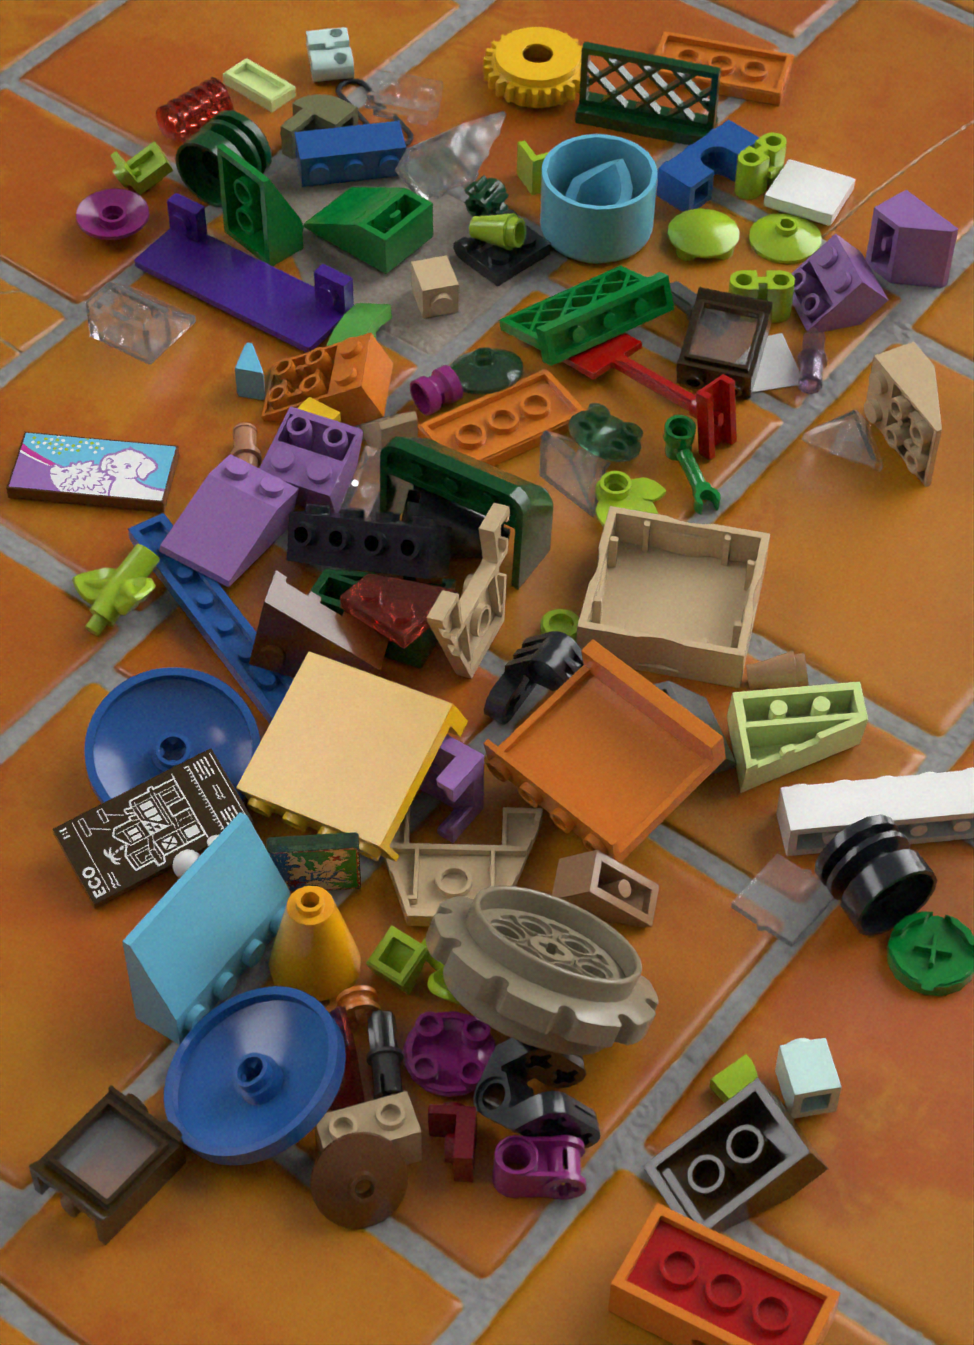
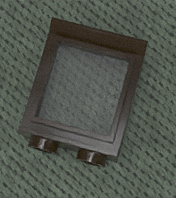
[676,287,773,398]
[29,1085,186,1245]

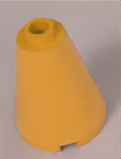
[269,886,361,1003]

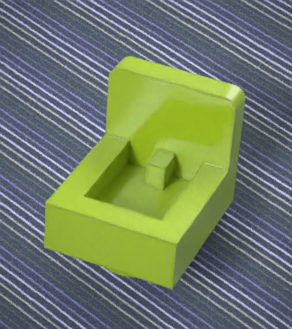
[110,141,174,195]

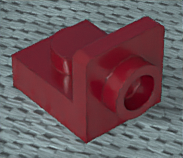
[428,1102,477,1182]

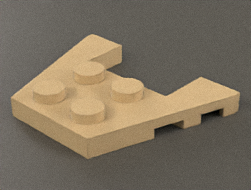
[427,503,510,679]
[384,807,543,926]

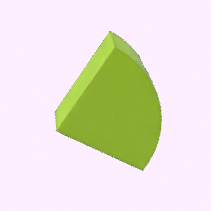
[709,1054,758,1103]

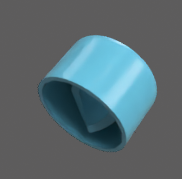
[540,134,657,264]

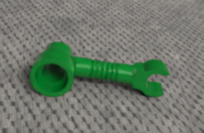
[663,415,721,515]

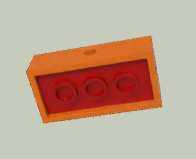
[608,1203,841,1345]

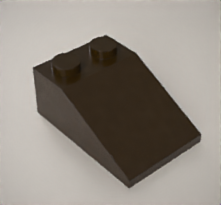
[643,1078,828,1233]

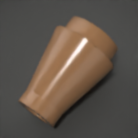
[746,650,809,690]

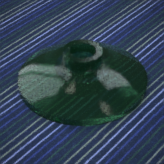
[449,347,524,394]

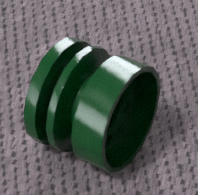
[175,110,272,207]

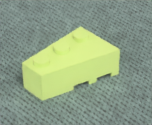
[727,682,868,793]

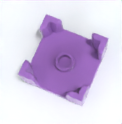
[416,734,484,843]

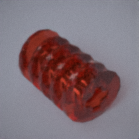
[156,77,234,143]

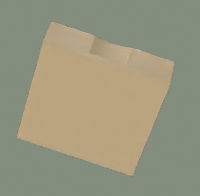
[576,506,770,688]

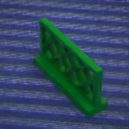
[499,265,674,366]

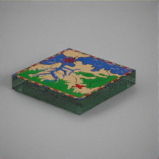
[267,832,361,893]

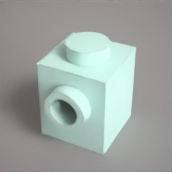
[775,1038,842,1119]

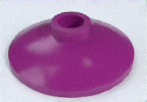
[76,189,149,240]

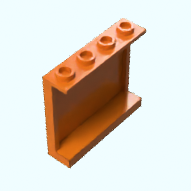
[483,639,726,863]

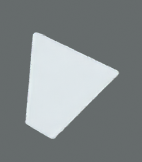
[736,333,804,393]

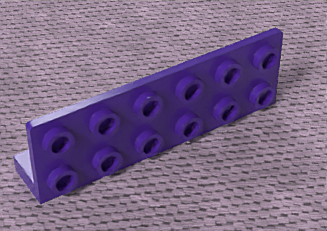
[134,193,354,352]

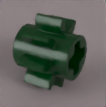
[464,175,509,217]

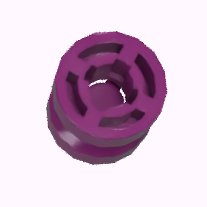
[410,365,463,416]

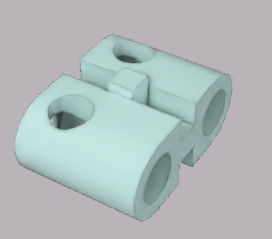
[306,27,354,83]

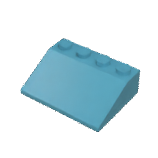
[122,812,290,1045]

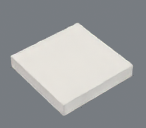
[763,159,855,226]

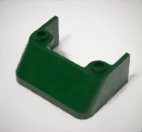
[380,436,553,590]

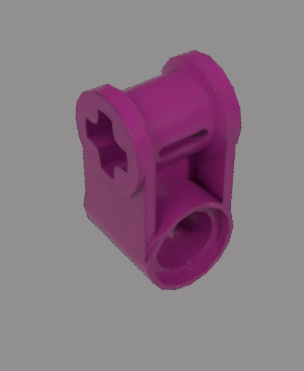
[492,1135,587,1200]

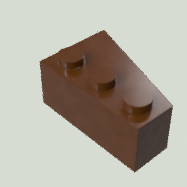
[249,571,389,678]

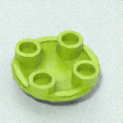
[668,208,740,261]

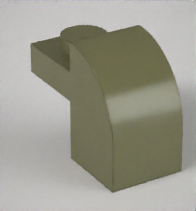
[280,94,358,159]

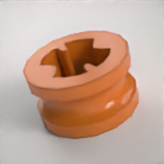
[336,985,381,1028]

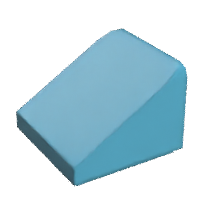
[235,343,265,400]

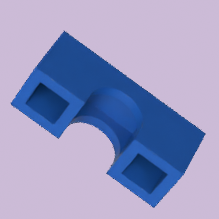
[656,120,759,212]

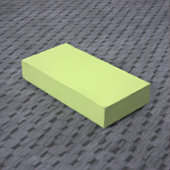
[222,58,296,112]

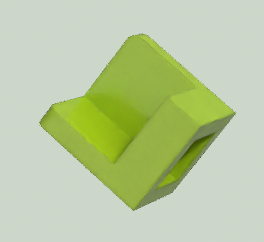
[517,140,549,195]

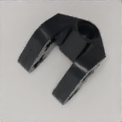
[484,631,584,724]
[473,1038,601,1149]

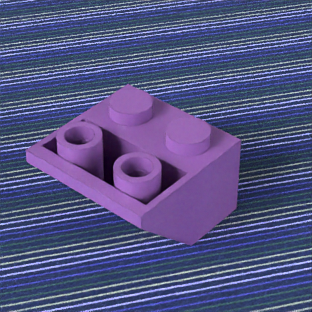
[866,190,958,288]
[791,234,888,334]
[259,406,363,513]

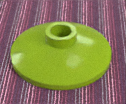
[749,213,822,264]

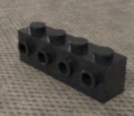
[287,504,452,579]

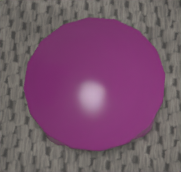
[403,1011,496,1097]

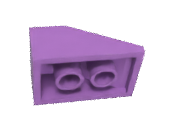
[159,454,299,587]

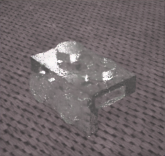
[365,70,443,125]

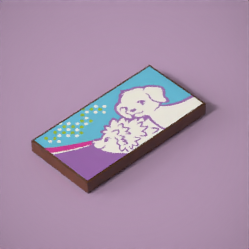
[6,432,180,512]

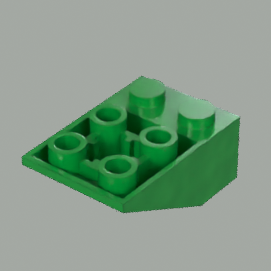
[304,187,433,274]

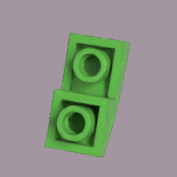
[327,303,392,346]

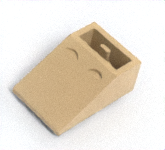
[864,342,942,487]

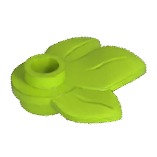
[595,471,666,527]

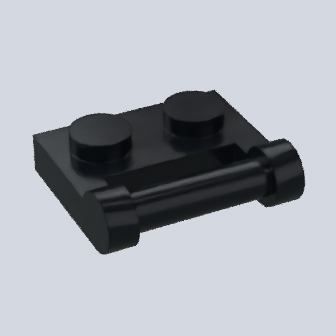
[453,209,551,287]

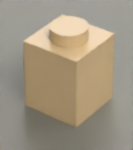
[411,255,459,319]

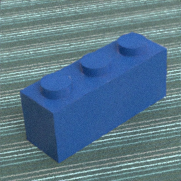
[294,121,407,187]

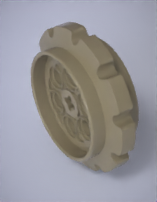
[426,886,659,1055]

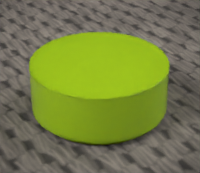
[540,609,580,642]

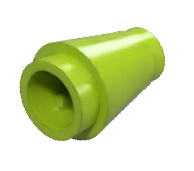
[469,213,526,250]

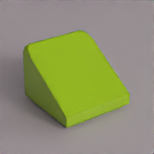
[366,925,429,995]

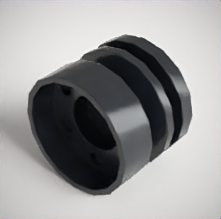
[814,814,937,936]

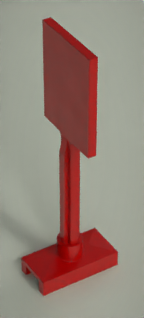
[562,332,737,460]

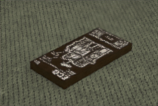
[52,748,254,909]

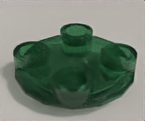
[568,403,643,462]

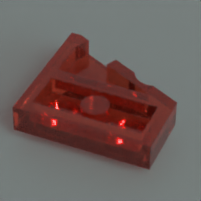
[340,573,458,648]

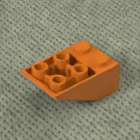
[261,332,393,426]

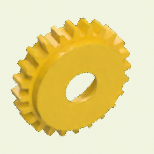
[483,27,591,108]

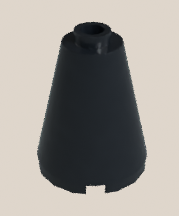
[401,484,510,558]

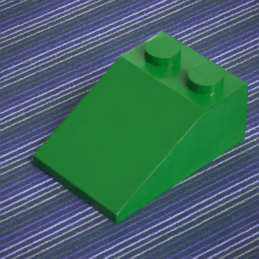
[217,143,304,266]

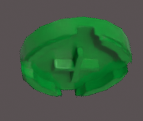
[886,911,974,996]

